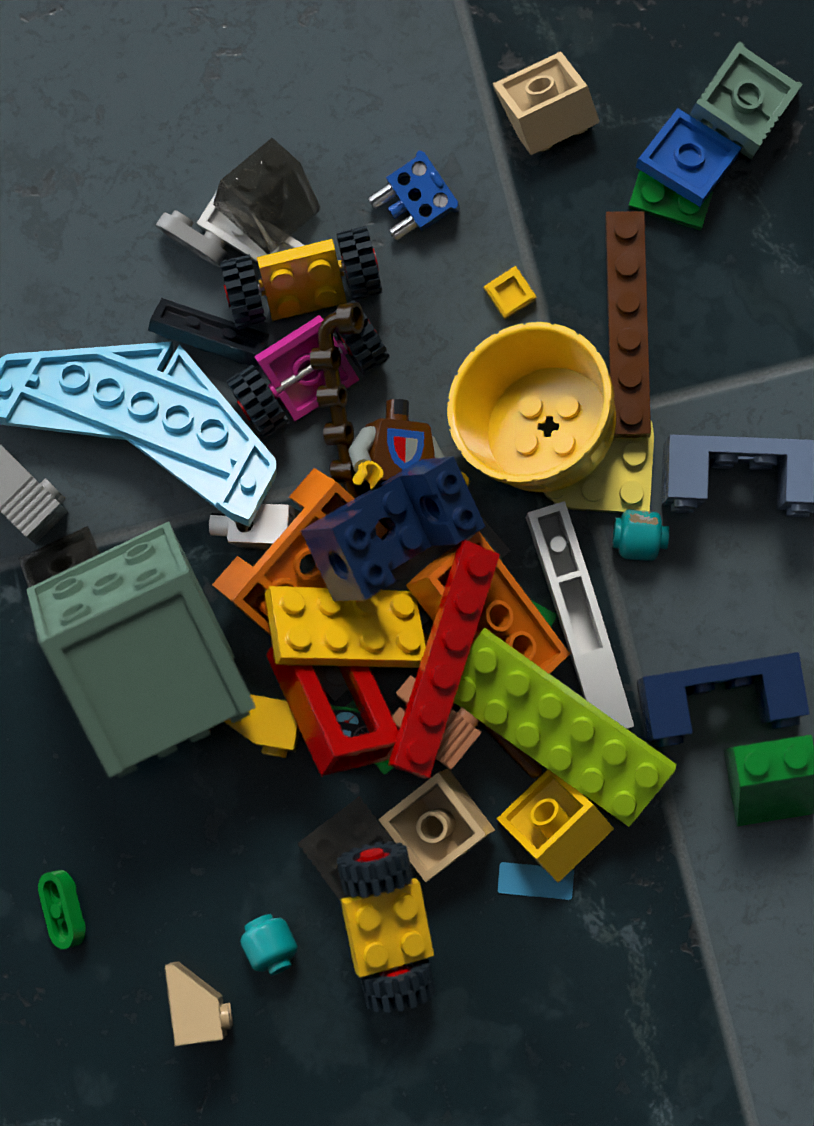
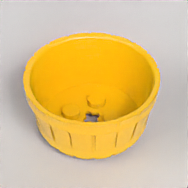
[447,322,616,492]

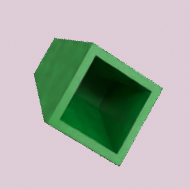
[724,734,814,827]

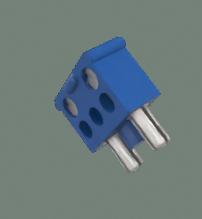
[369,151,460,240]

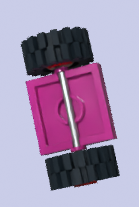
[226,300,390,440]

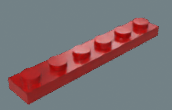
[388,540,500,778]

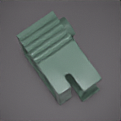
[689,42,803,159]

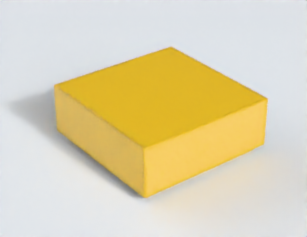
[484,266,537,320]

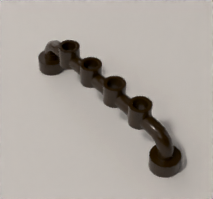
[310,302,384,522]

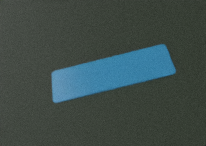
[497,862,574,900]

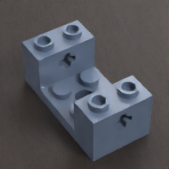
[661,434,814,517]

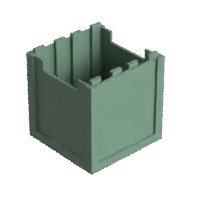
[27,521,256,778]

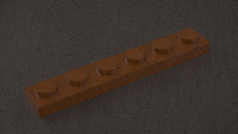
[605,211,651,438]

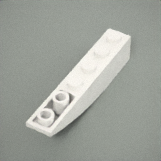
[526,501,634,729]

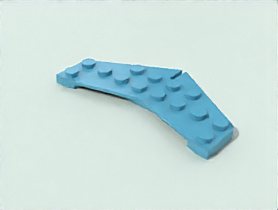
[0,341,277,527]

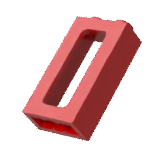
[266,644,399,776]

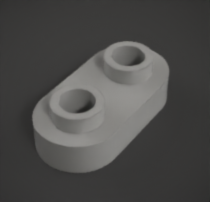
[155,210,228,267]

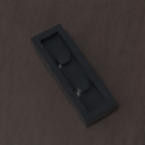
[148,298,270,368]

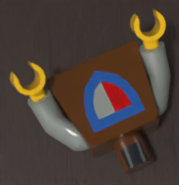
[348,399,469,489]

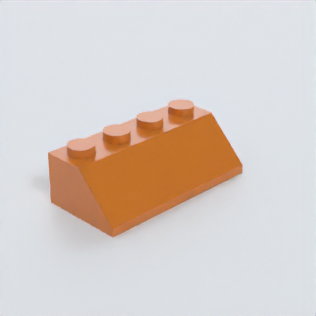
[406,531,570,674]

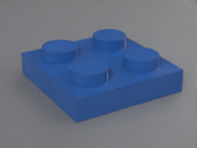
[636,108,742,207]

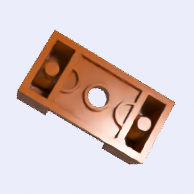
[212,468,388,636]

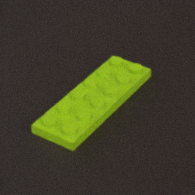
[453,628,677,827]

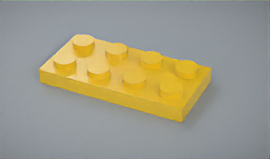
[265,586,426,668]

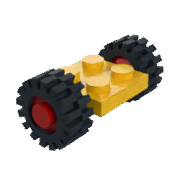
[220,226,383,329]
[337,841,435,1012]

